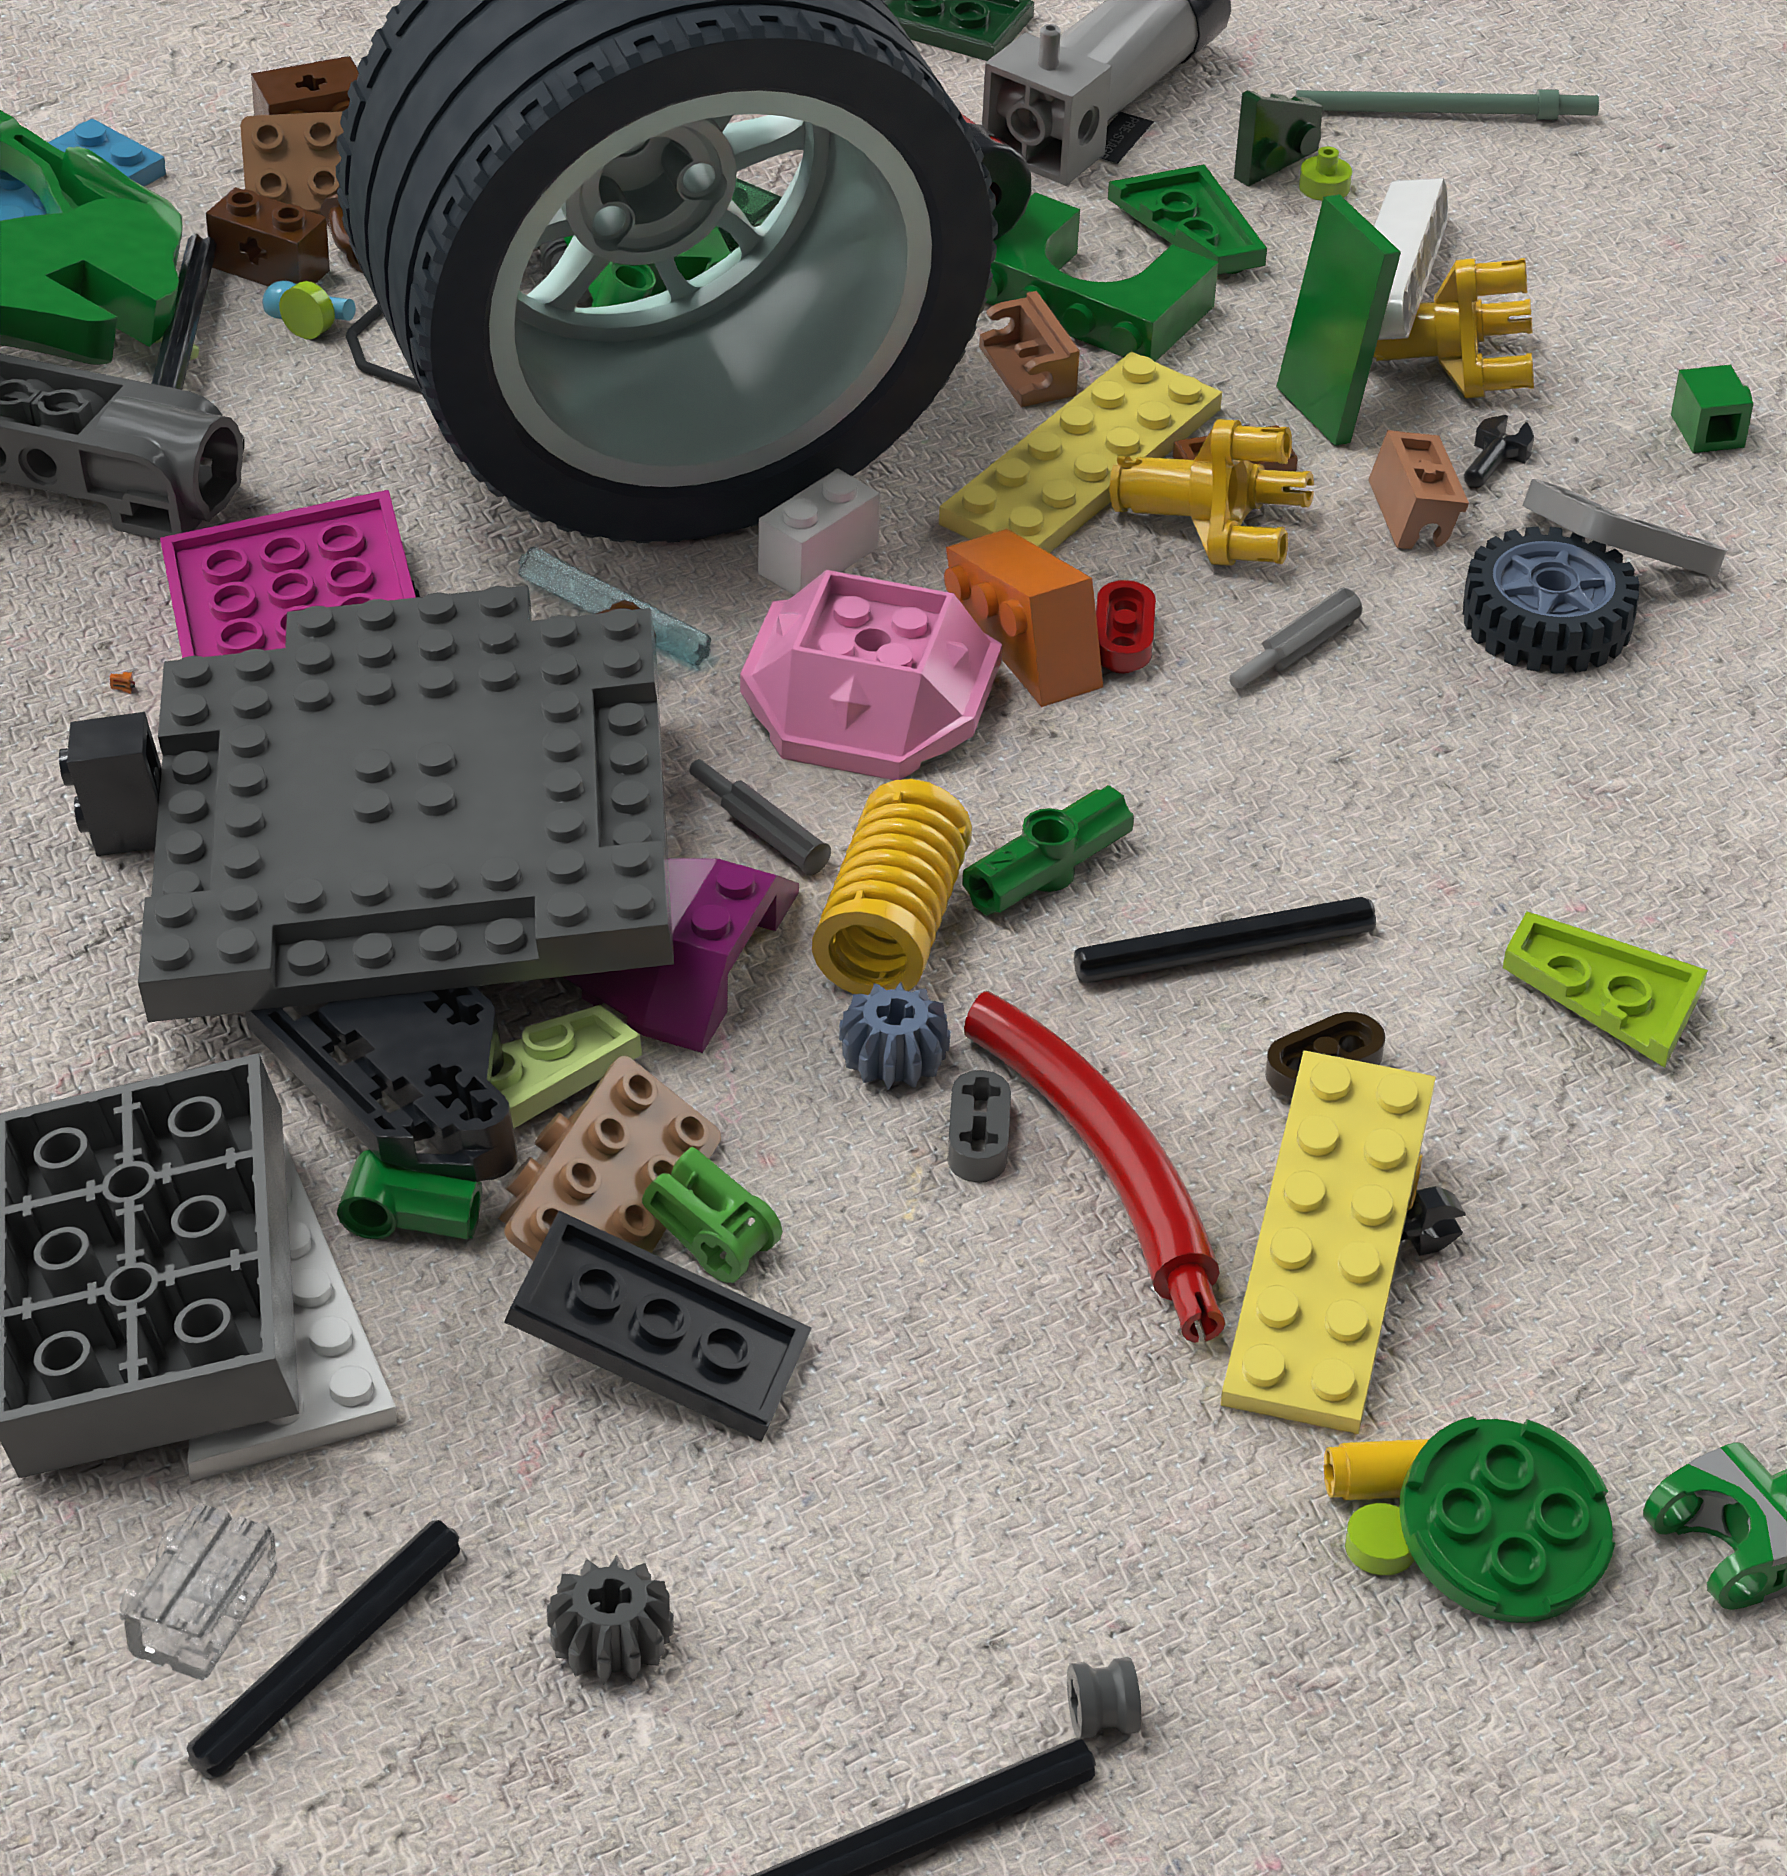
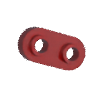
[1096,580,1156,674]

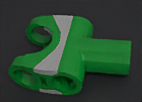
[1643,1442,1787,1610]

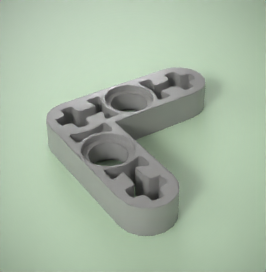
[1522,479,1727,577]

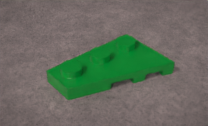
[1108,164,1267,275]

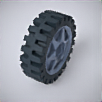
[1462,527,1640,674]

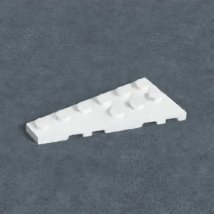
[188,1141,397,1482]

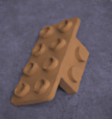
[240,111,344,214]
[498,1056,721,1261]

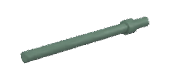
[1295,89,1599,120]

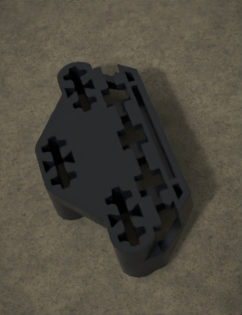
[245,986,518,1182]

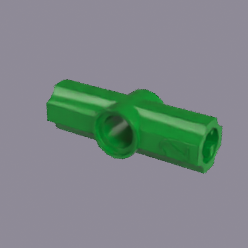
[962,785,1134,917]

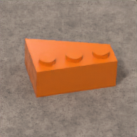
[944,529,1104,707]

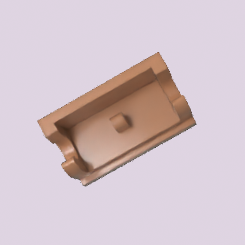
[979,291,1080,407]
[1368,430,1469,549]

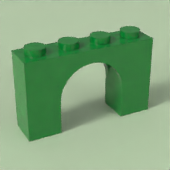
[985,192,1219,362]

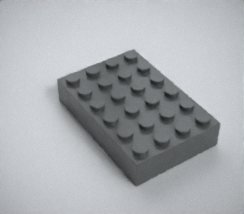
[0,1053,299,1478]

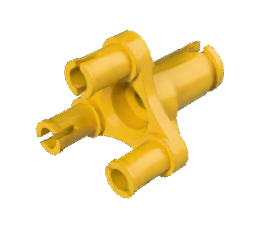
[1373,258,1534,398]
[1109,419,1314,566]

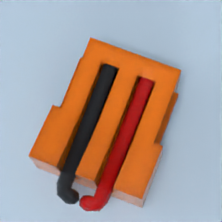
[110,672,135,694]

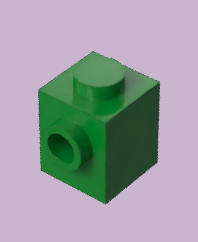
[1671,364,1754,453]

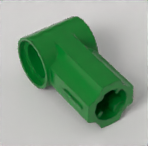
[337,1149,482,1239]

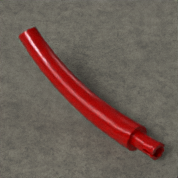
[964,991,1225,1343]

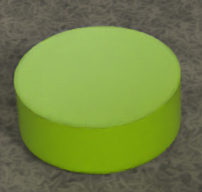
[279,281,335,339]
[1345,1503,1414,1575]

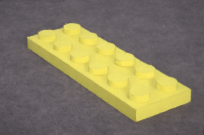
[939,351,1222,553]
[1221,1051,1436,1434]

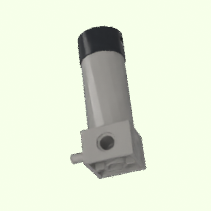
[982,0,1231,186]

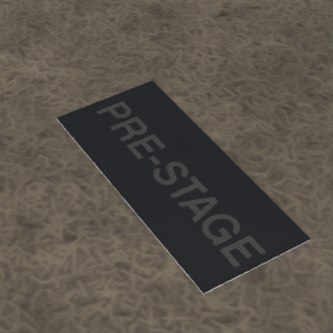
[1099,112,1155,164]

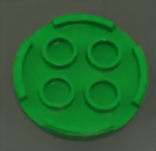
[1399,1416,1615,1623]

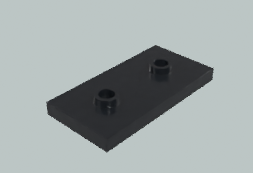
[504,1210,812,1442]

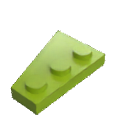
[1503,911,1708,1068]

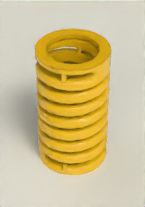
[812,779,972,995]

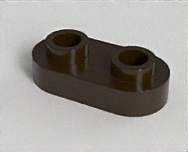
[1265,1012,1386,1098]

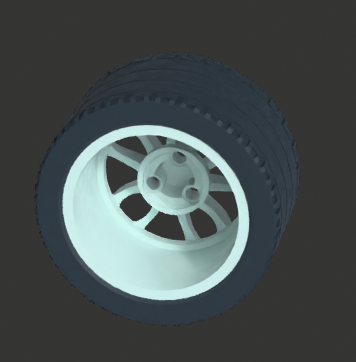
[336,0,998,543]

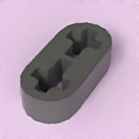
[947,1070,1011,1182]

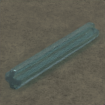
[518,547,712,666]

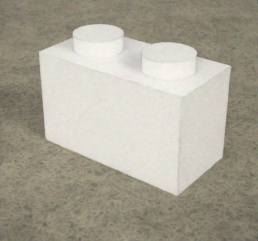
[758,469,880,595]

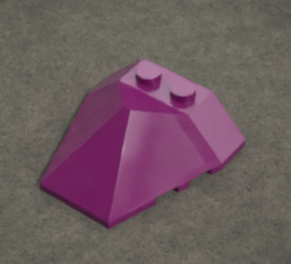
[549,858,799,1053]

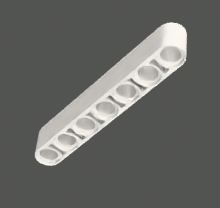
[1374,178,1448,340]

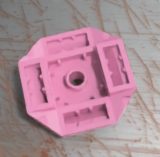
[740,570,1002,780]

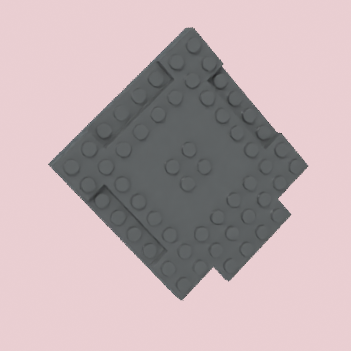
[138,585,674,1022]

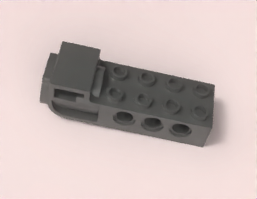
[0,353,243,540]

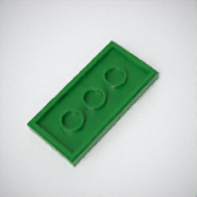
[1276,194,1401,446]

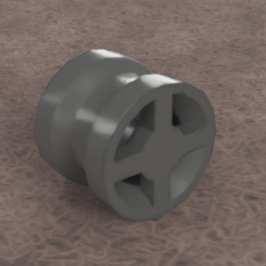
[1067,1657,1141,1739]

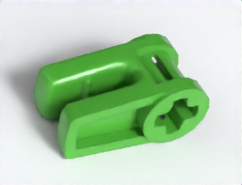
[642,1147,783,1283]

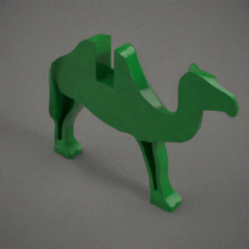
[0,110,183,365]

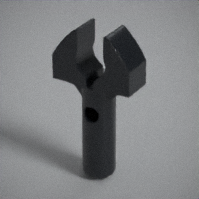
[1464,415,1534,488]
[1401,1186,1466,1256]

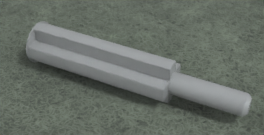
[1229,587,1363,689]

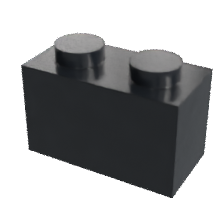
[59,712,162,856]

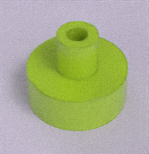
[1299,146,1352,201]

